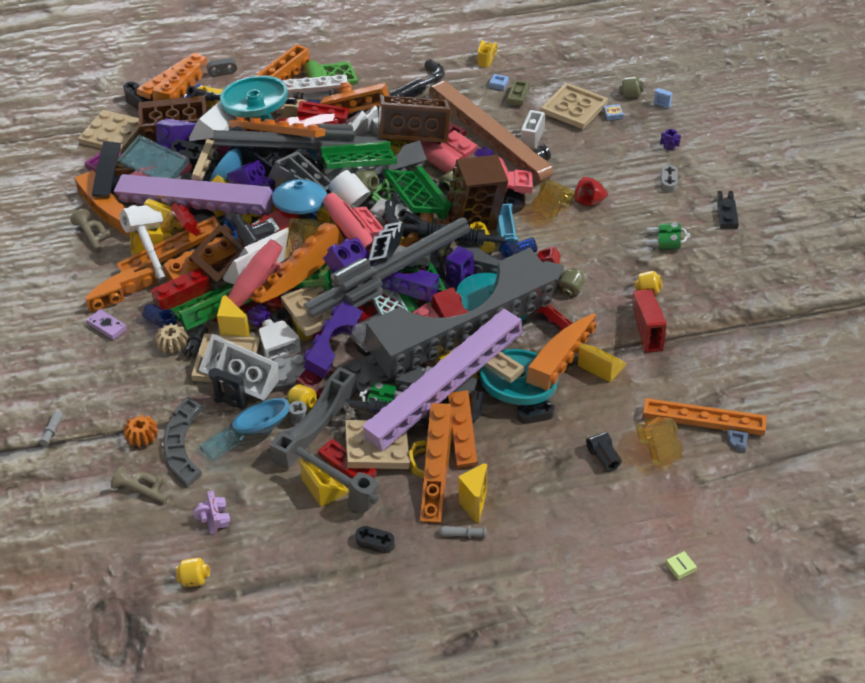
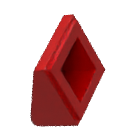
[538,246,561,264]

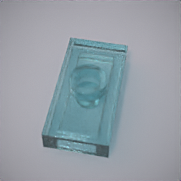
[199,424,245,461]

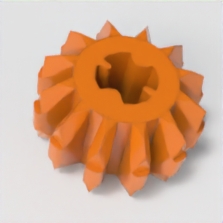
[123,414,158,448]

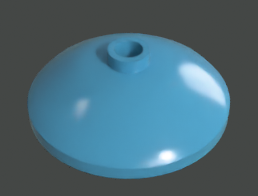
[209,148,243,182]
[272,179,327,214]
[232,398,290,435]

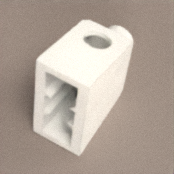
[259,319,301,359]

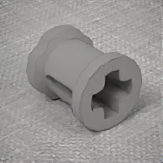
[289,401,307,426]

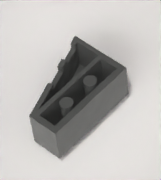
[268,151,331,195]

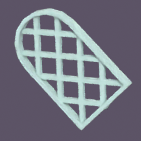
[372,289,408,316]

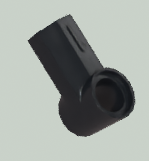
[236,221,275,247]
[586,431,622,472]

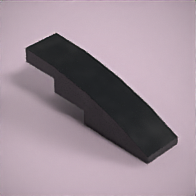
[92,141,121,198]
[369,222,404,263]

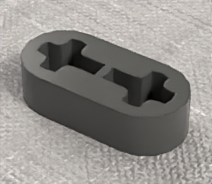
[206,58,237,77]

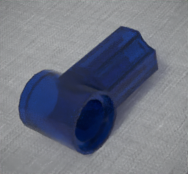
[499,237,538,259]
[142,303,177,328]

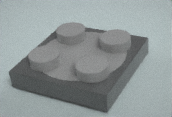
[270,354,305,392]

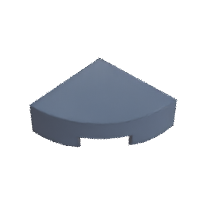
[727,430,748,453]

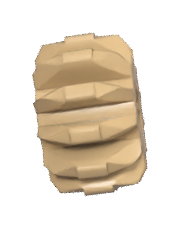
[155,323,188,355]

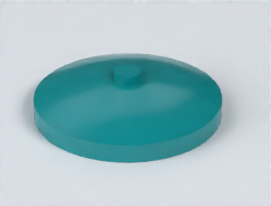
[220,76,288,117]
[456,273,528,322]
[480,349,559,405]

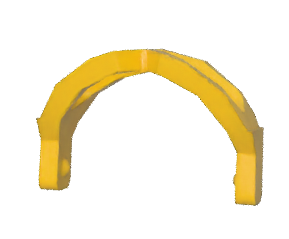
[409,440,427,478]

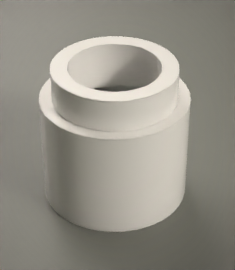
[328,170,371,209]

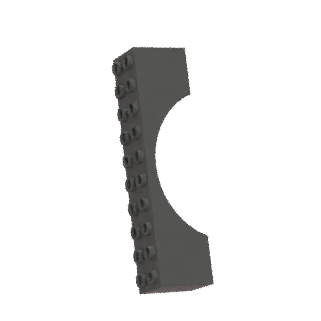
[365,248,556,379]

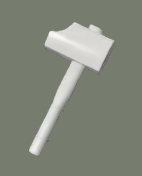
[119,205,166,280]

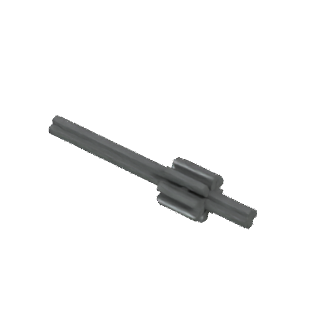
[213,123,386,162]
[303,218,471,318]

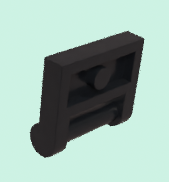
[208,368,247,410]

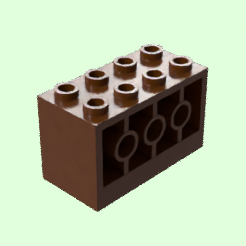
[138,95,207,146]
[378,95,450,143]
[447,155,508,230]

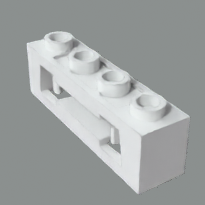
[282,75,347,103]

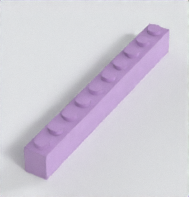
[114,174,273,215]
[362,309,523,451]

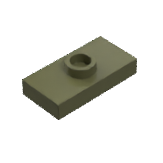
[507,80,530,106]

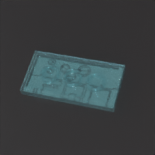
[118,135,190,179]

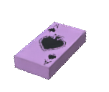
[86,309,127,340]

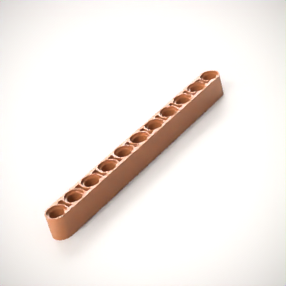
[429,81,553,183]

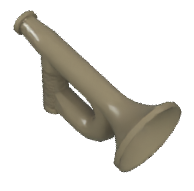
[70,209,111,252]
[111,466,168,504]

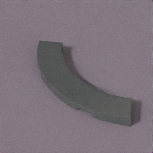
[164,397,203,488]

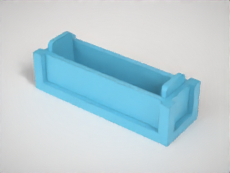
[497,204,518,251]

